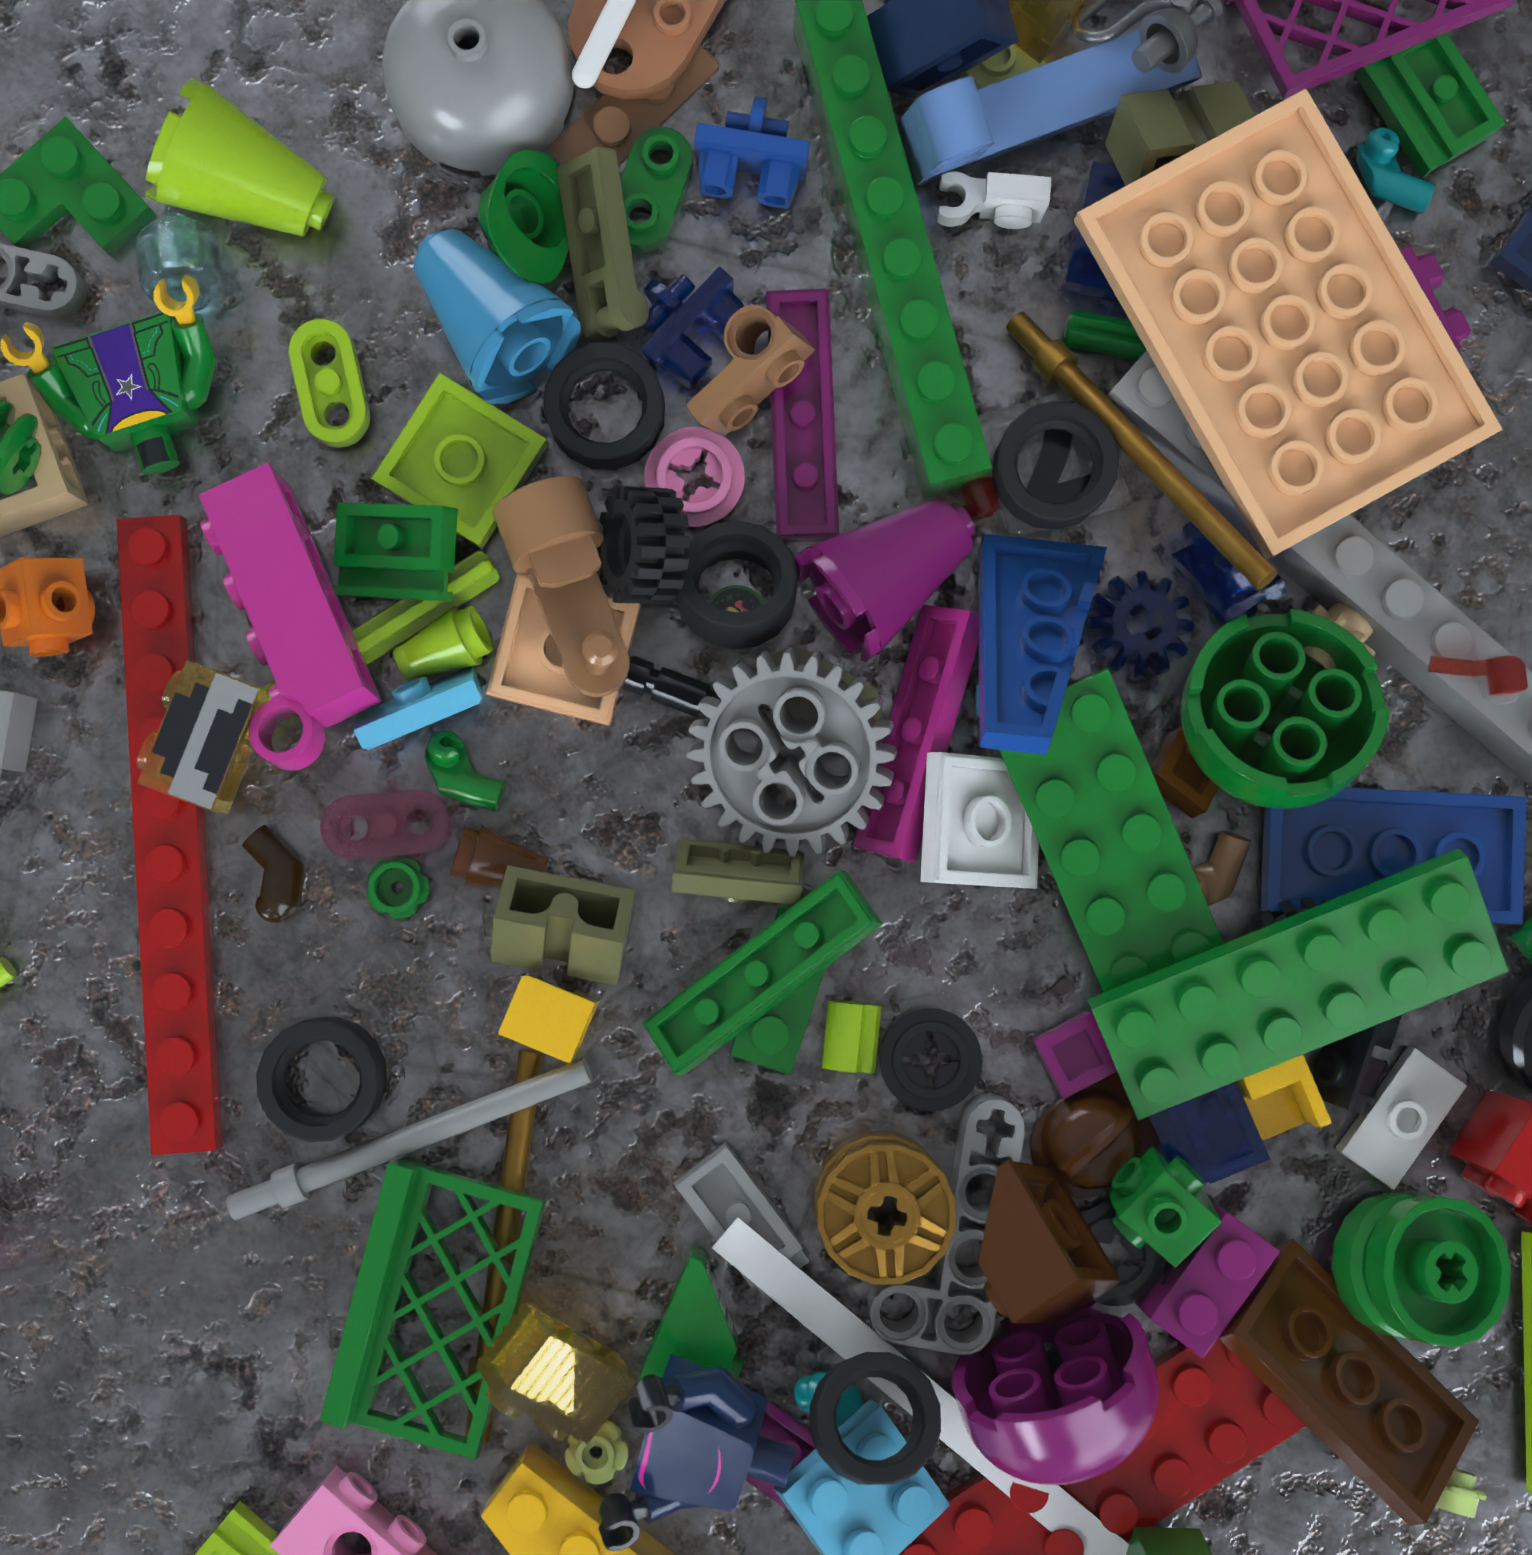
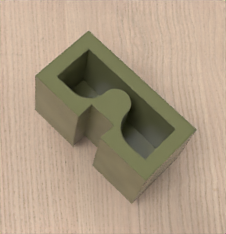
[1105,81,1256,186]
[491,865,635,986]

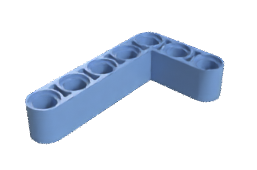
[897,29,1203,186]

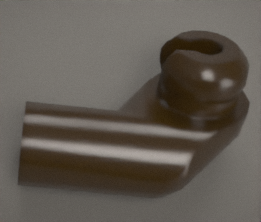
[242,825,305,923]

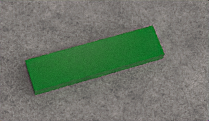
[642,870,883,1076]

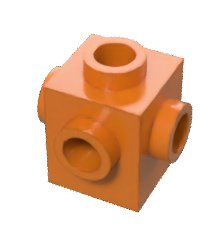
[0,557,95,657]

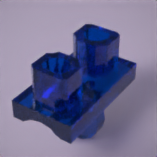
[641,266,745,389]
[1171,522,1288,623]

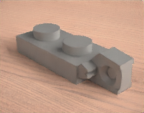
[673,1141,810,1297]

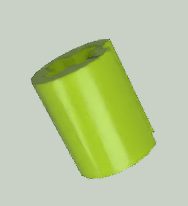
[822,1000,882,1074]

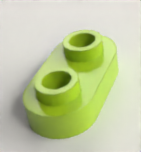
[289,319,370,448]

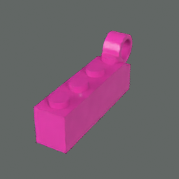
[199,462,382,770]

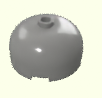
[382,0,575,176]

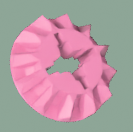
[644,427,745,529]

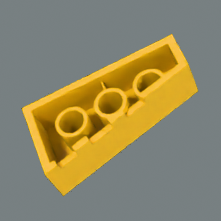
[481,1440,675,1555]

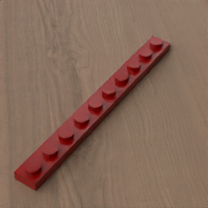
[116,515,223,1155]

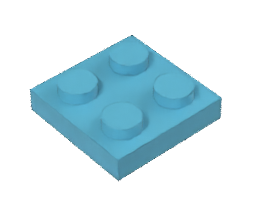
[773,1399,950,1555]

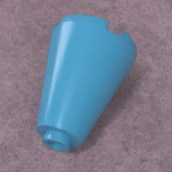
[414,229,581,405]

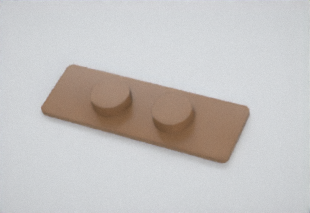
[549,44,719,166]

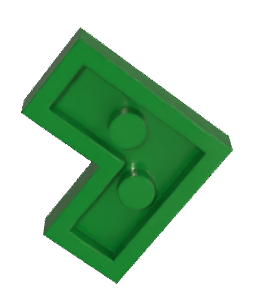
[0,116,156,256]

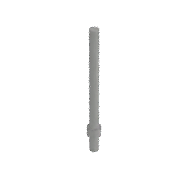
[226,1058,593,1220]

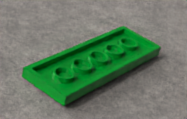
[999,667,1224,993]
[1087,848,1509,1120]

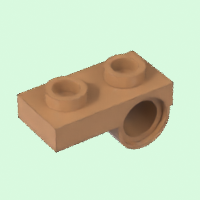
[685,305,815,436]

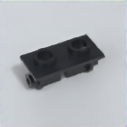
[1313,1014,1404,1115]

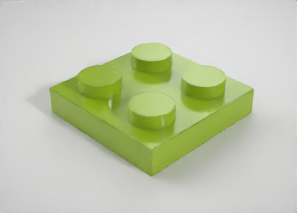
[371,372,549,549]

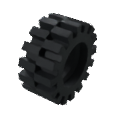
[599,486,690,604]

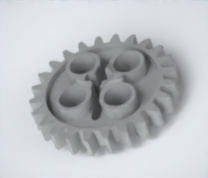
[687,647,897,857]

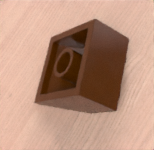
[978,1160,1122,1323]

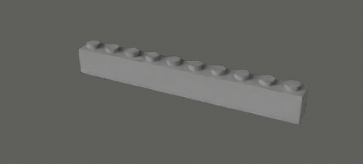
[1107,350,1532,787]

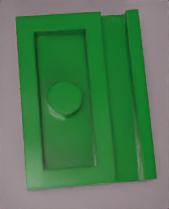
[1355,33,1506,179]
[333,503,458,602]

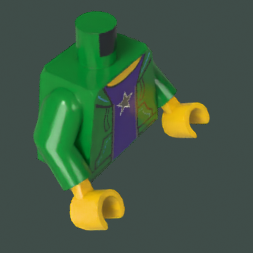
[1,275,217,475]

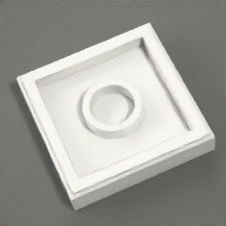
[920,752,1039,889]

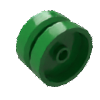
[1332,1192,1511,1348]

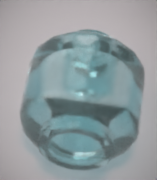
[135,213,224,312]

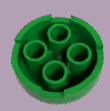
[1181,609,1390,809]

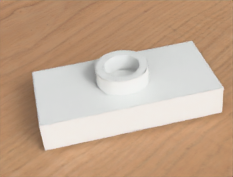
[1335,1046,1467,1190]

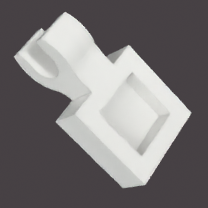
[937,171,1052,229]

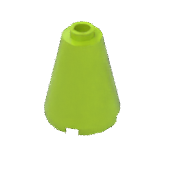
[145,78,335,237]

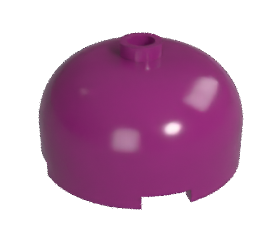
[952,1301,1159,1485]

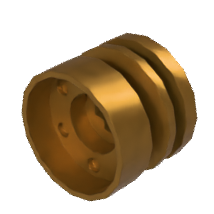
[814,1130,956,1285]

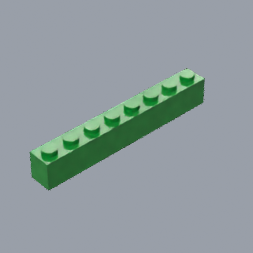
[793,0,992,499]

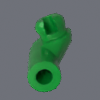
[424,730,505,812]

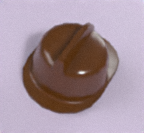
[1030,1072,1171,1198]

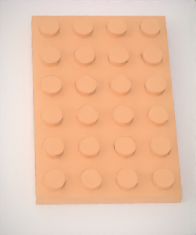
[1074,89,1503,560]

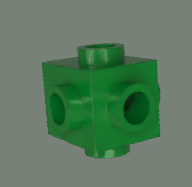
[1107,1146,1222,1268]

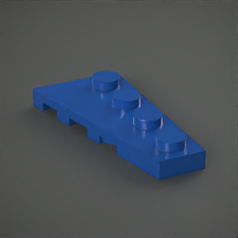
[978,534,1107,755]

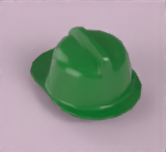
[478,149,569,285]

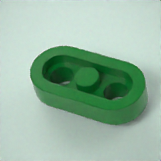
[620,127,693,254]

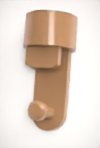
[493,476,630,697]

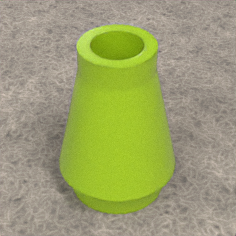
[393,606,493,681]

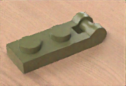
[556,147,649,342]

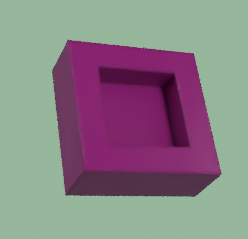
[1031,1010,1117,1099]

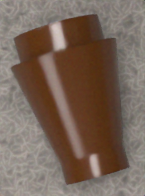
[450,825,549,888]

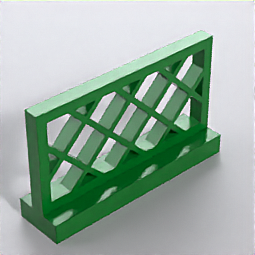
[319,1156,547,1460]

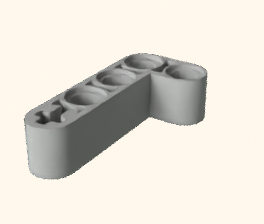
[867,1093,1025,1355]

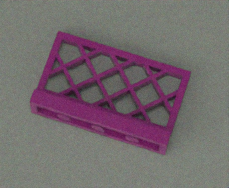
[1224,0,1515,99]

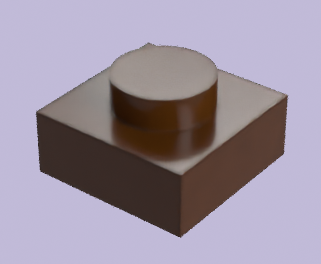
[1150,726,1219,819]

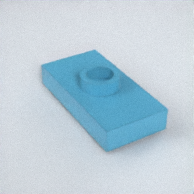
[353,666,482,751]

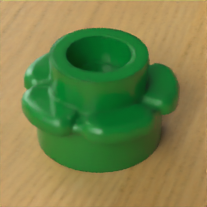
[366,856,430,919]

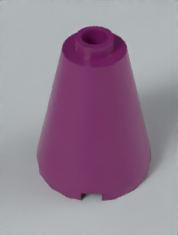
[794,498,975,662]

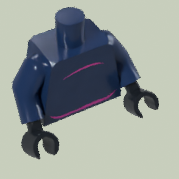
[599,1354,796,1551]

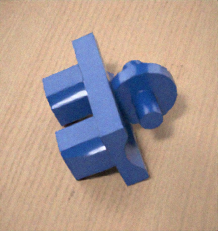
[694,96,810,209]

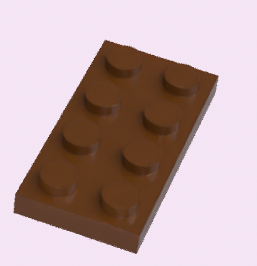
[1219,1238,1479,1526]

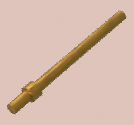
[1006,312,1277,590]
[465,1050,544,1443]

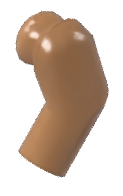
[1193,830,1251,906]

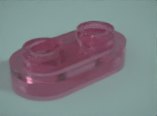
[320,790,452,860]

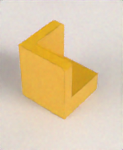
[498,975,600,1064]
[1232,1055,1331,1140]

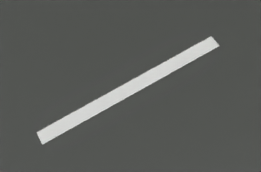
[712,1217,1129,1555]

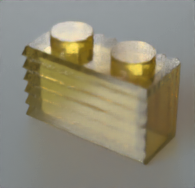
[477,1303,638,1445]

